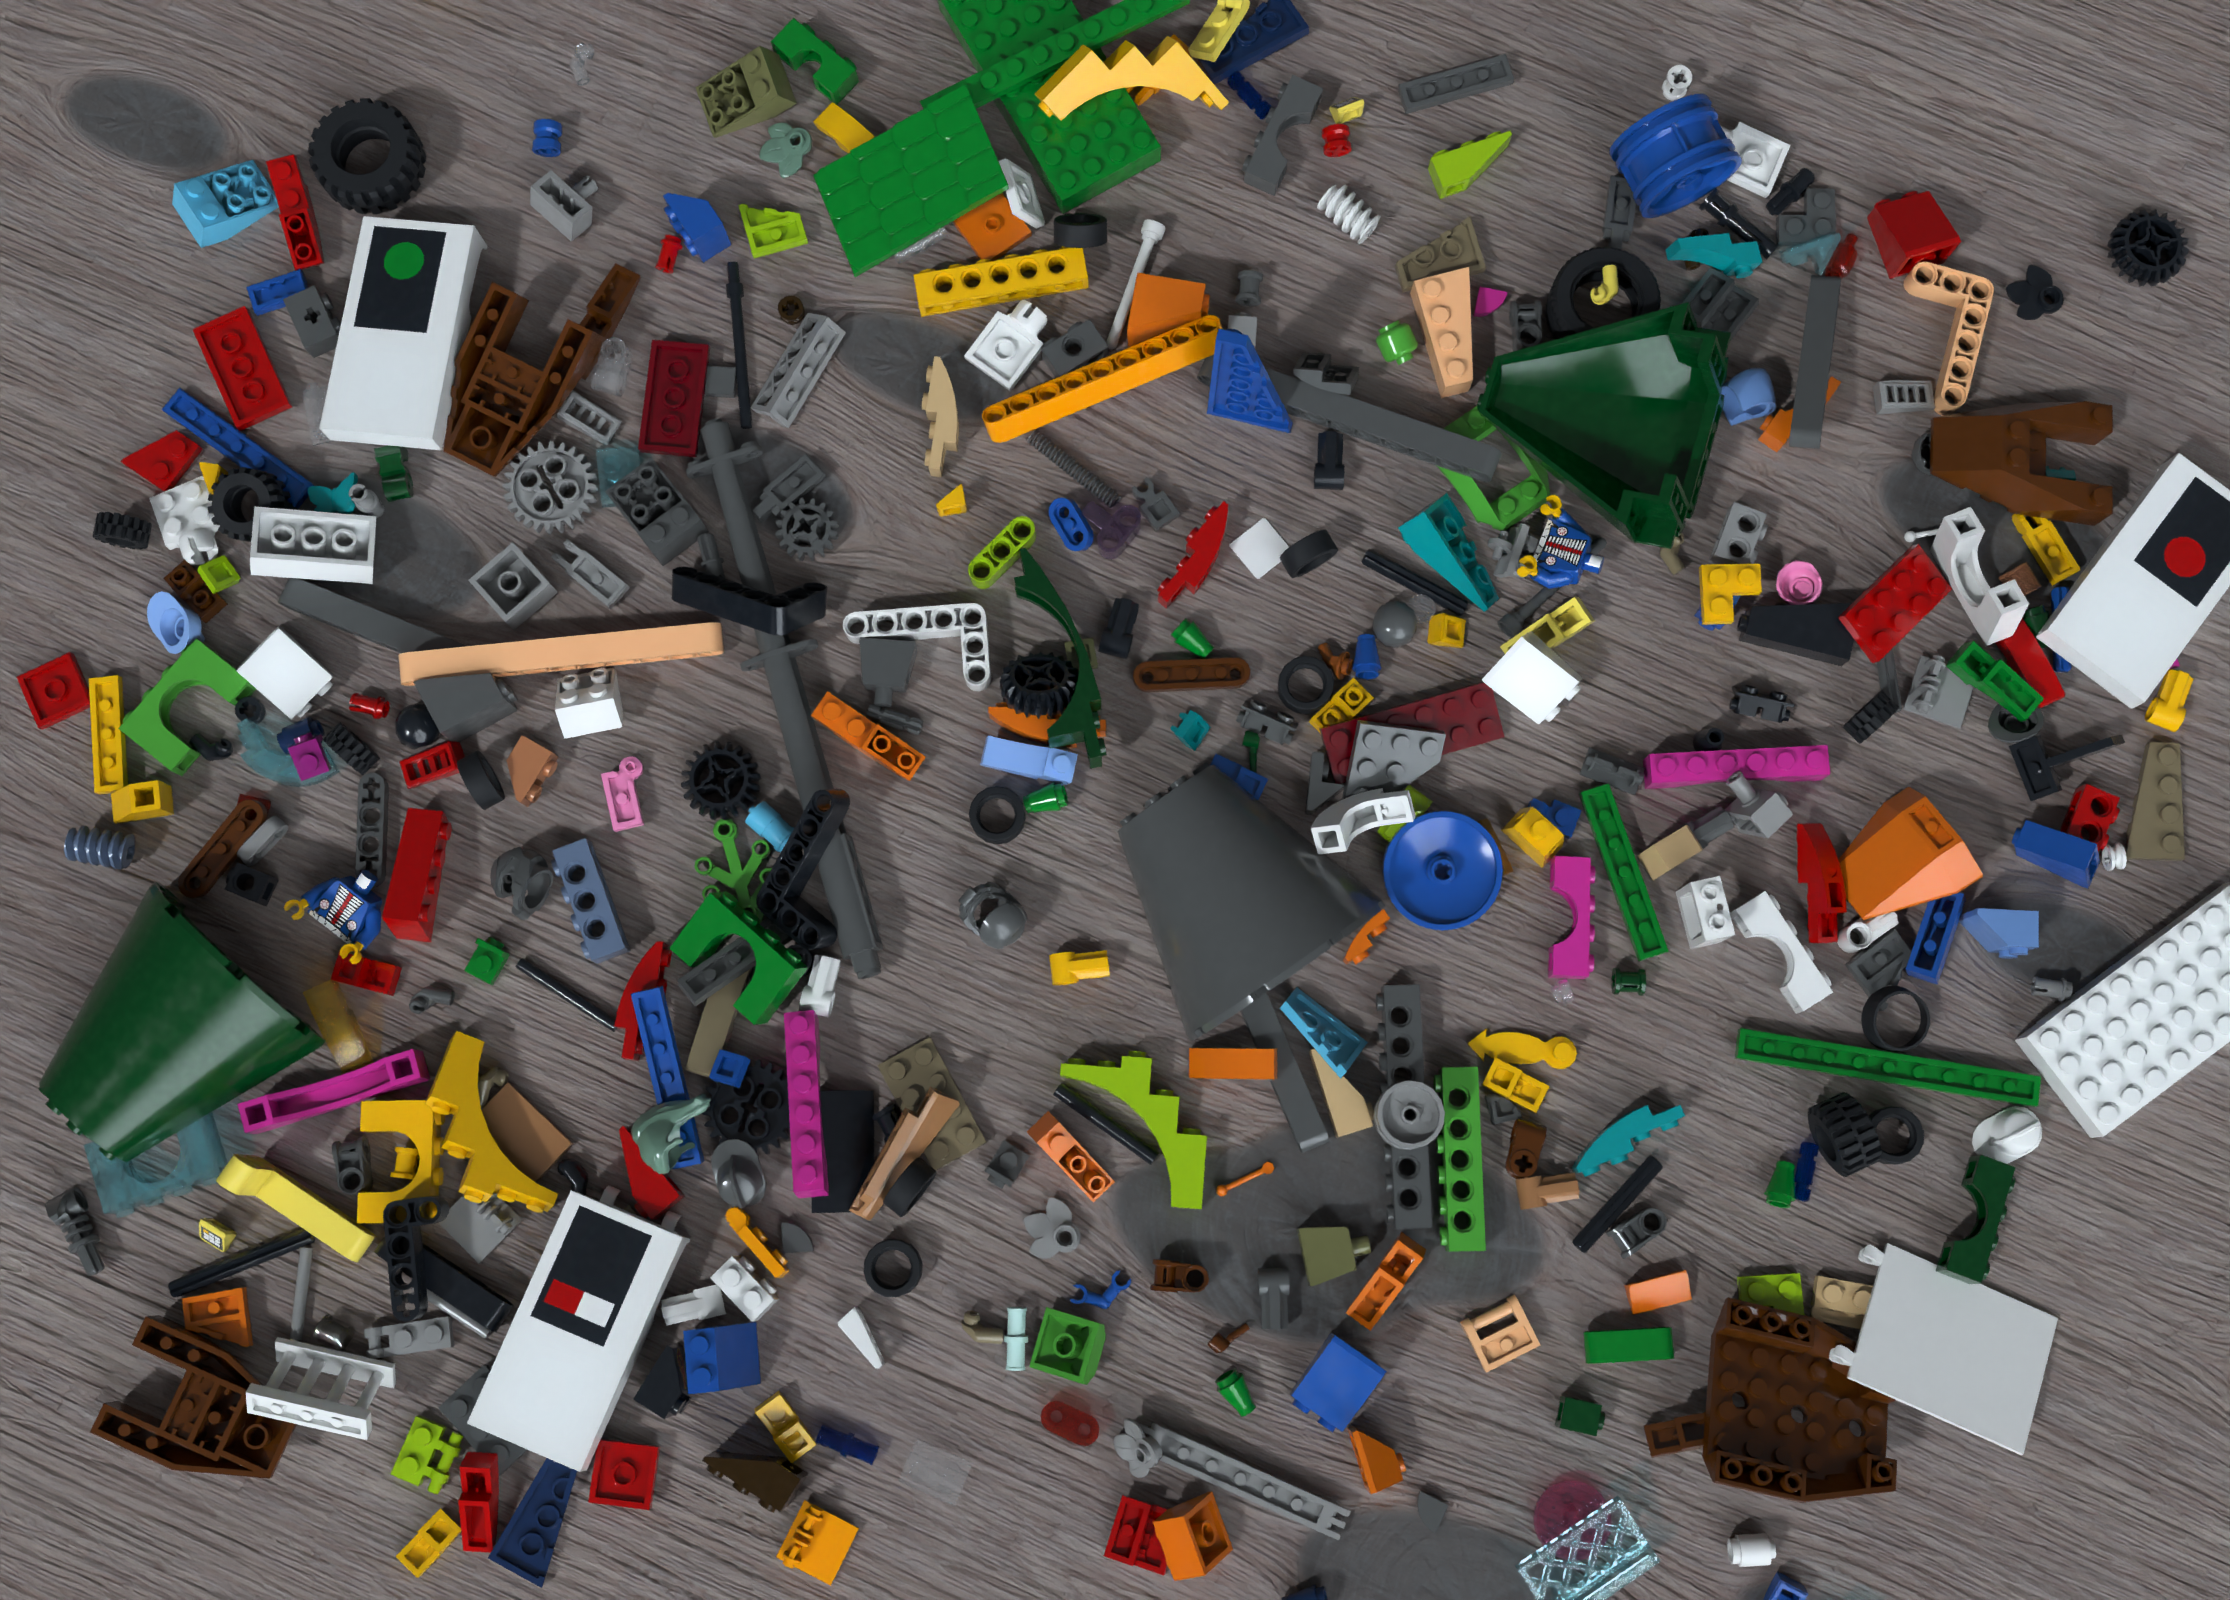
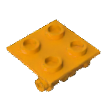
[776,1500,859,1586]

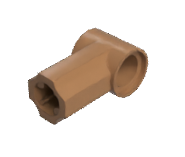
[1515,1173,1579,1210]

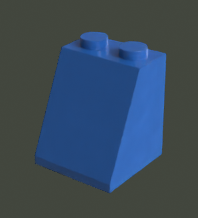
[683,1322,761,1394]
[1290,1333,1387,1433]

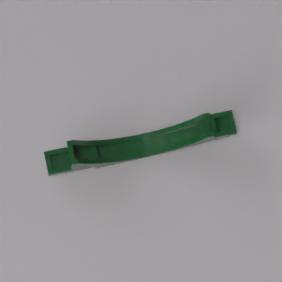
[1014,548,1107,769]

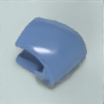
[1721,368,1777,426]

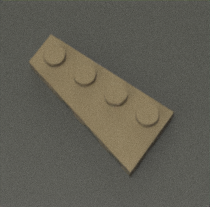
[2125,742,2185,861]

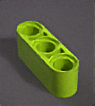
[968,516,1036,589]

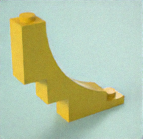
[1035,36,1229,121]

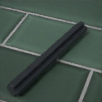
[168,1229,316,1297]

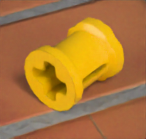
[390,1147,419,1179]

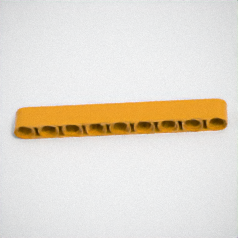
[982,315,1222,443]

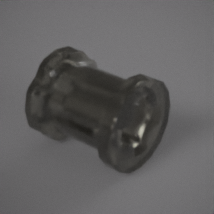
[313,1314,355,1351]

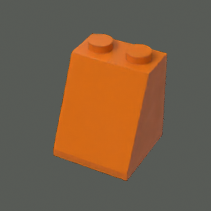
[1127,272,1210,347]

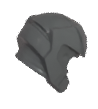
[490,847,553,921]
[958,882,1028,949]

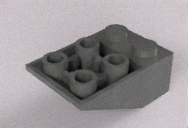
[605,457,709,566]

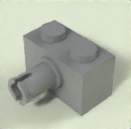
[530,170,598,242]
[1725,771,1793,838]

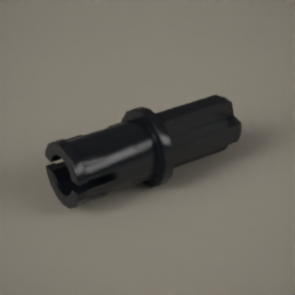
[1766,168,1815,216]

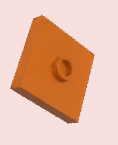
[953,193,1032,261]

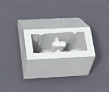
[555,667,623,739]

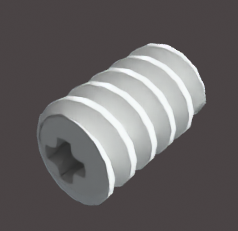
[1317,184,1381,245]

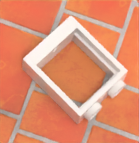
[1676,876,1735,949]

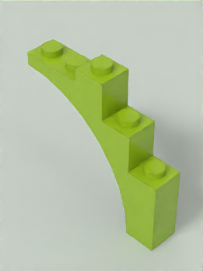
[1060,1051,1207,1209]

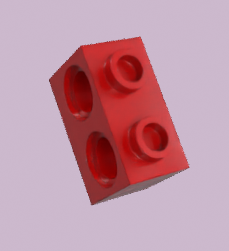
[2059,784,2120,852]

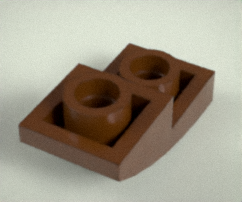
[163,560,228,623]

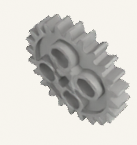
[502,441,599,535]

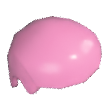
[1776,560,1823,605]

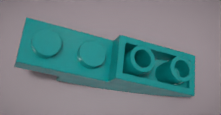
[1571,1105,1685,1177]

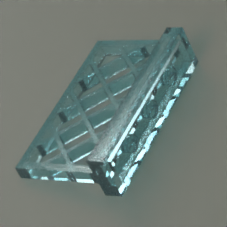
[1515,1495,1660,1600]

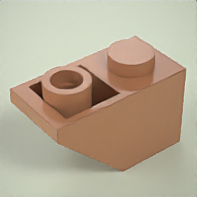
[506,735,558,807]

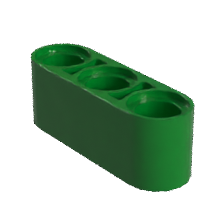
[1583,1327,1675,1364]

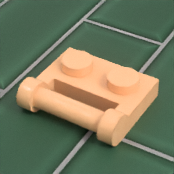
[1460,1295,1541,1373]

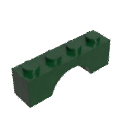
[1936,1154,2016,1284]

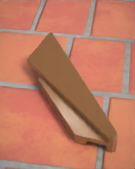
[849,1086,960,1220]

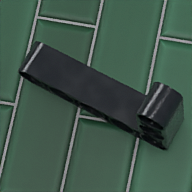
[671,567,827,635]
[756,789,850,950]

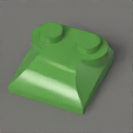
[1029,1307,1106,1385]

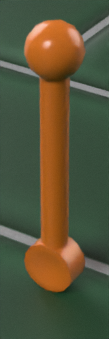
[1216,1162,1274,1196]

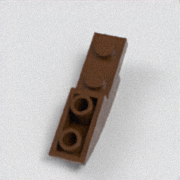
[1644,1406,1745,1458]

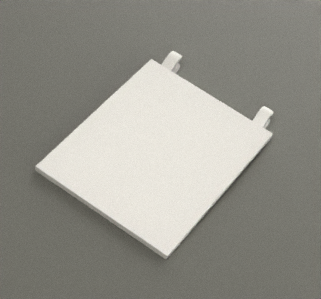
[1829,1243,2058,1455]

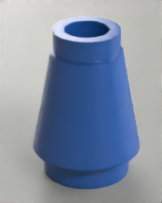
[1352,634,1382,680]

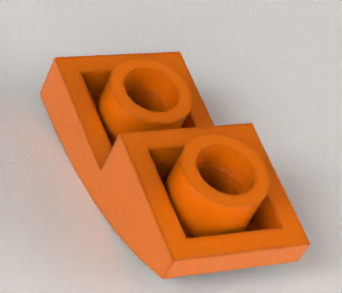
[1343,909,1390,965]

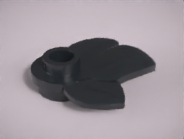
[2006,265,2064,320]

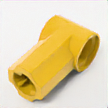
[2145,669,2193,732]
[1049,950,1110,985]

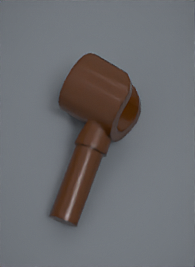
[1207,1323,1250,1353]

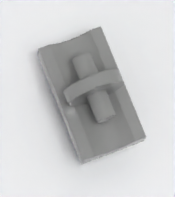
[1487,523,1539,579]

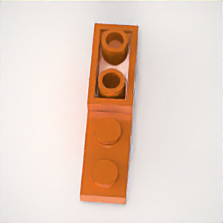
[810,691,926,781]
[988,702,1107,748]

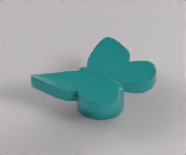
[308,472,358,514]

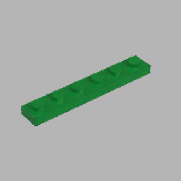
[1579,783,1669,962]

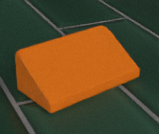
[1624,1269,1692,1315]

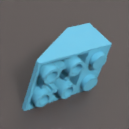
[172,160,279,248]

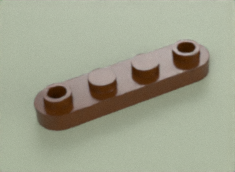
[1133,658,1250,692]
[178,800,268,898]

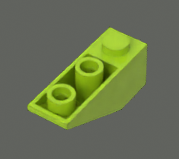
[1428,130,1512,199]

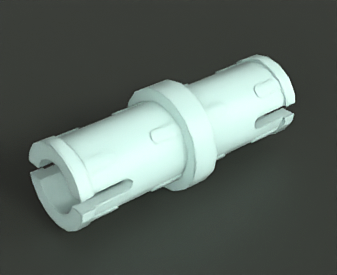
[1004,1307,1028,1371]

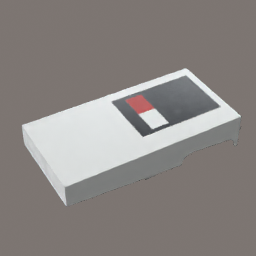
[467,1185,691,1472]

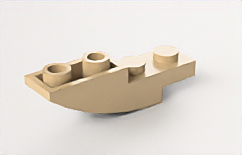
[922,356,959,477]

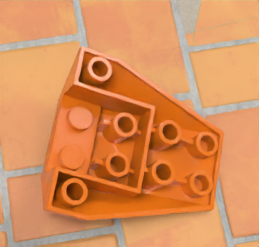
[1838,787,1983,920]

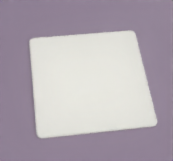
[1229,518,1289,579]

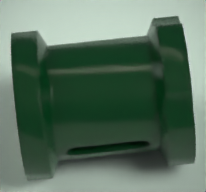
[1611,968,1646,996]

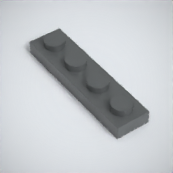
[1397,54,1514,114]
[677,918,793,1007]

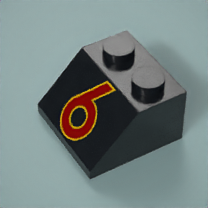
[633,1342,691,1419]

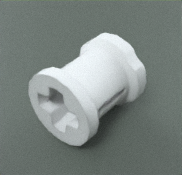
[1662,65,1692,101]

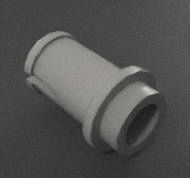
[2030,976,2073,1002]

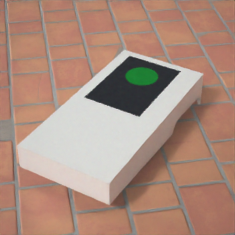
[319,216,488,450]

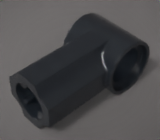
[1314,431,1345,490]
[1098,598,1139,659]

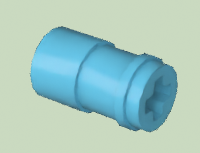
[745,801,795,853]

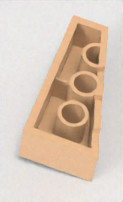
[1410,267,1473,398]

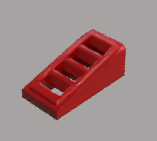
[399,741,465,789]

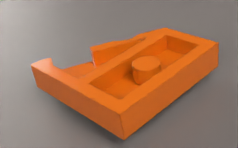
[182,1287,253,1347]

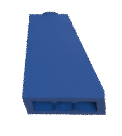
[2012,820,2100,889]

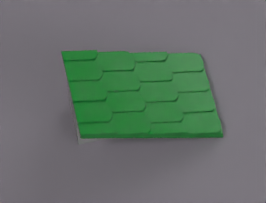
[813,84,1009,277]

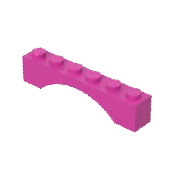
[1643,745,1830,789]
[784,1010,829,1198]
[237,1049,431,1134]

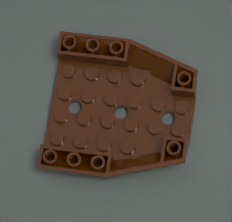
[1702,1297,1897,1503]

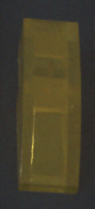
[303,980,374,1074]

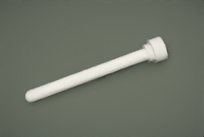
[1106,219,1166,350]

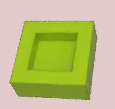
[197,555,241,594]

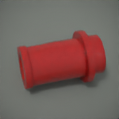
[655,235,683,274]
[349,693,390,720]

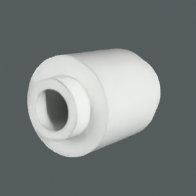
[1727,1533,1776,1567]

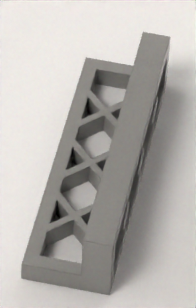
[751,313,846,428]

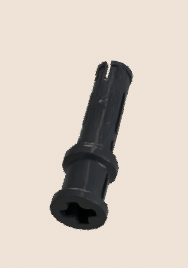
[1699,188,1779,260]

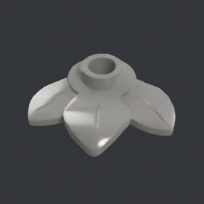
[1023,1198,1081,1259]
[1113,1418,1162,1478]

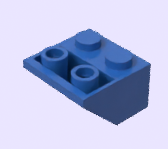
[663,193,731,263]

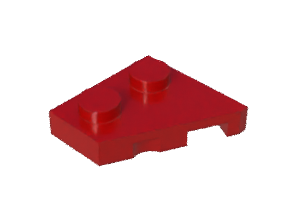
[121,430,203,492]

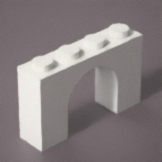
[1930,507,2029,646]

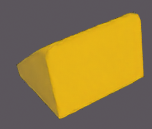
[199,462,229,494]
[936,484,967,517]
[1427,613,1466,648]

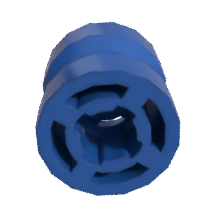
[532,119,562,157]

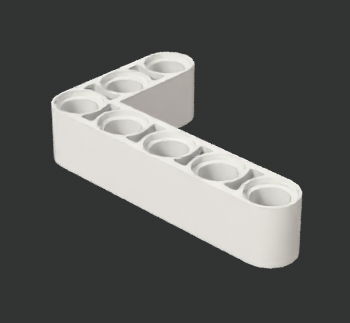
[843,603,991,692]

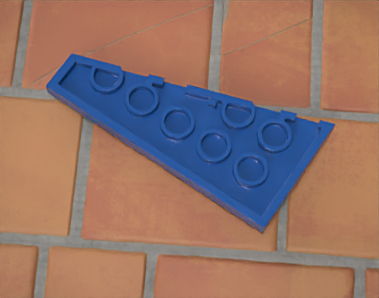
[1207,329,1293,433]

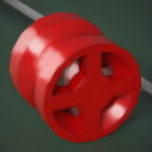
[1321,124,1352,157]

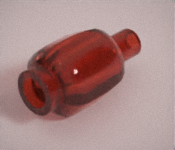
[1824,234,1858,279]

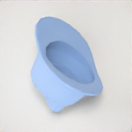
[147,591,205,654]

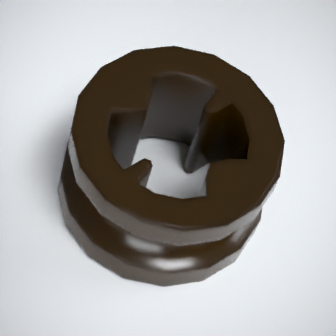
[778,296,805,325]

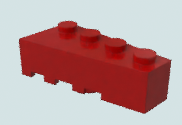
[382,808,452,942]

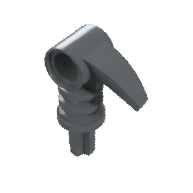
[45,1187,105,1276]

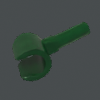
[1242,731,1260,773]

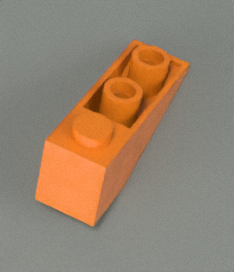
[1027,1111,1115,1203]

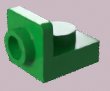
[464,937,510,986]

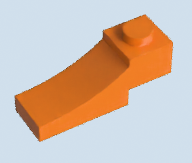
[1758,376,1841,452]
[1346,1232,1426,1331]

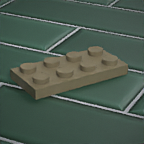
[877,1037,987,1171]

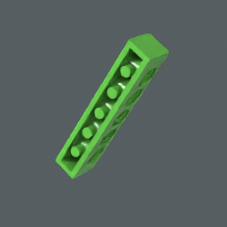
[1434,1067,1486,1252]

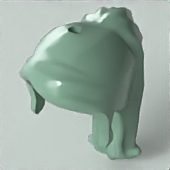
[631,1093,711,1174]

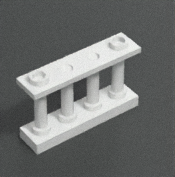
[246,1337,396,1440]

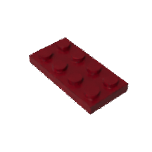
[638,340,711,457]

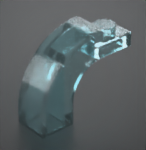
[236,718,339,787]

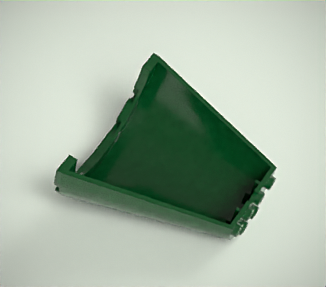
[38,882,326,1162]

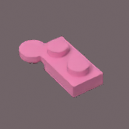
[601,756,644,832]

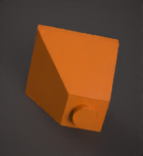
[1347,1426,1406,1494]

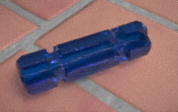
[1227,71,1272,120]
[1794,1142,1819,1202]

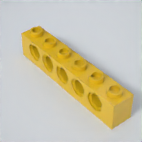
[913,246,1089,317]

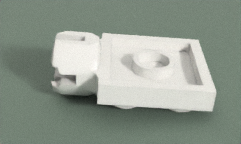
[1721,122,1790,198]
[964,300,1048,392]
[149,475,220,565]

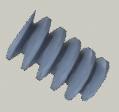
[64,825,135,870]

